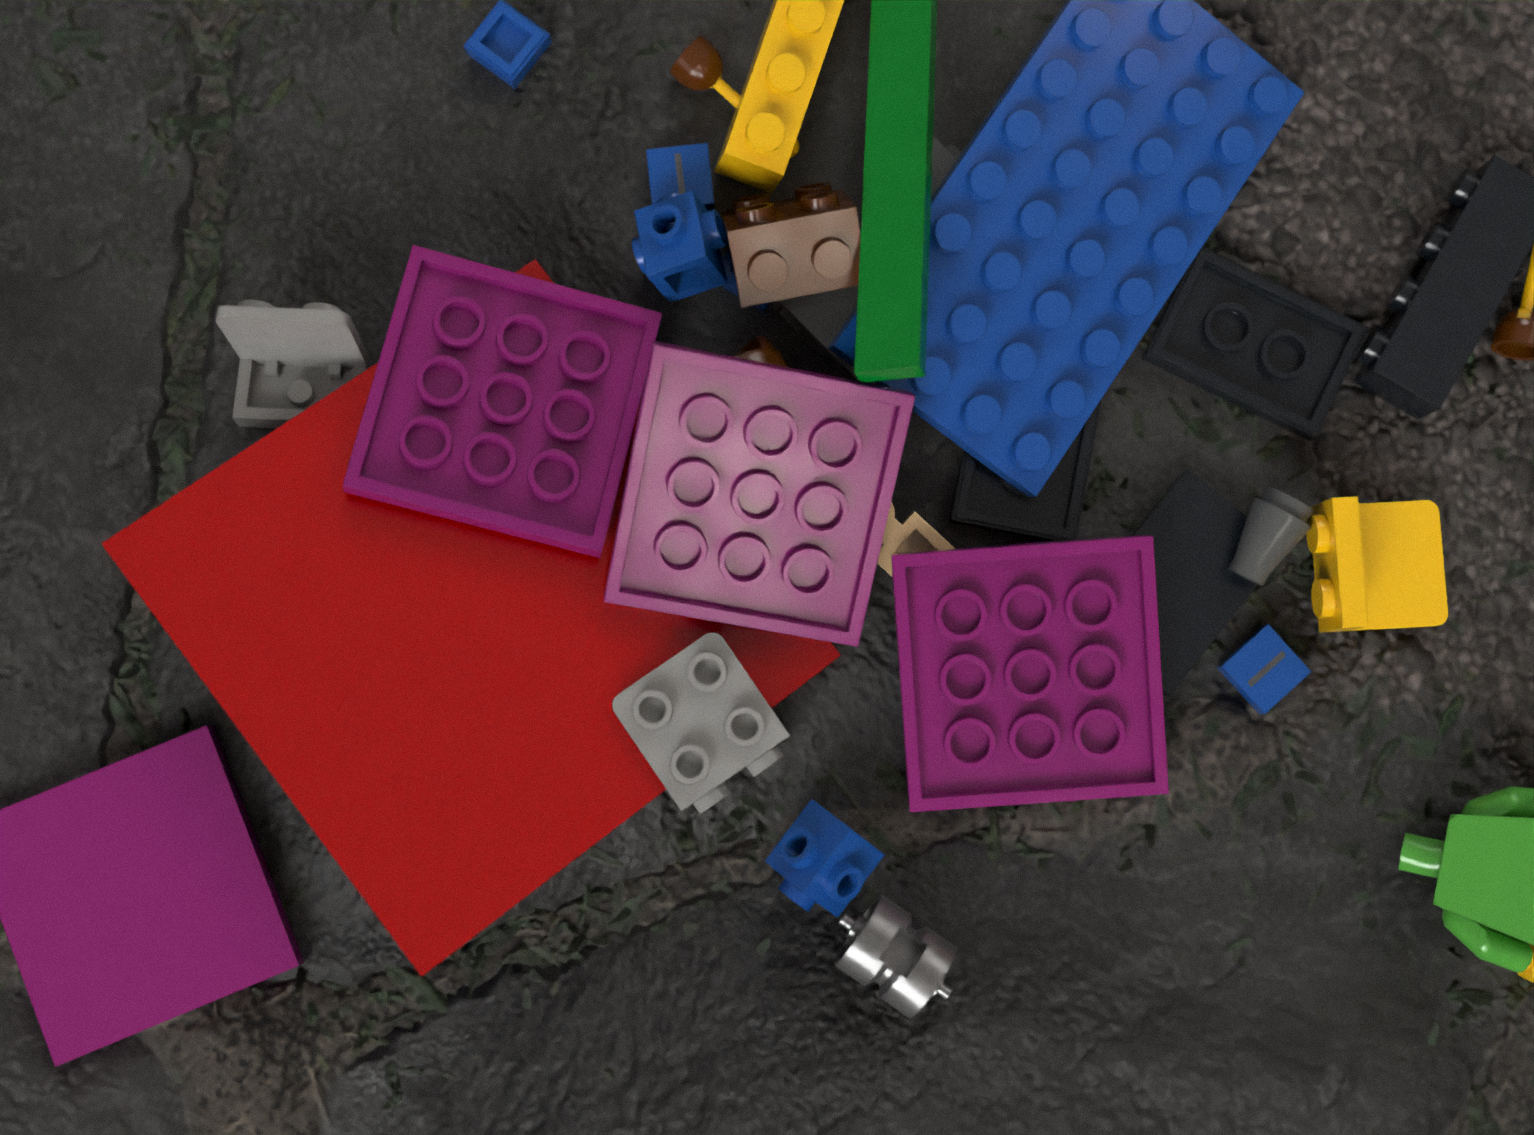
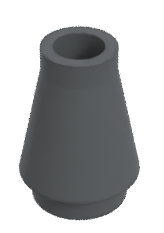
[1228,486,1314,587]

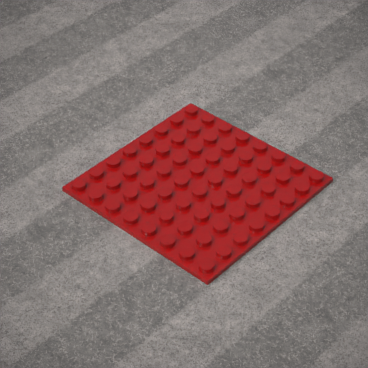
[101,259,841,977]

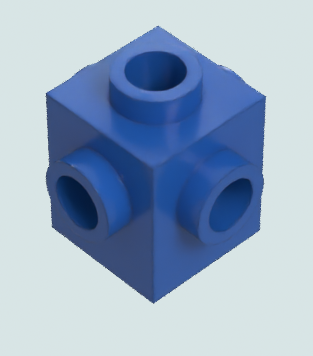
[632,190,728,303]
[765,799,885,917]

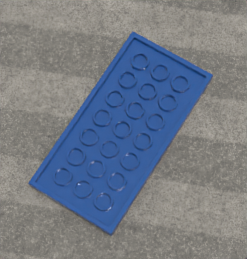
[828,0,1305,497]

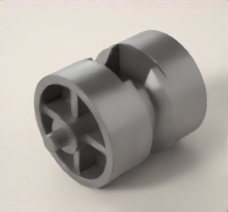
[834,894,957,1019]

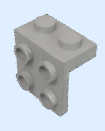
[216,300,372,428]
[612,633,790,814]

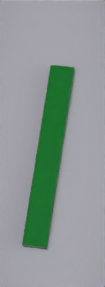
[854,0,938,383]

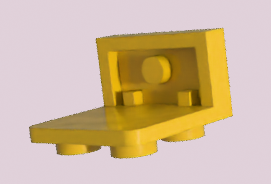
[1306,496,1448,633]

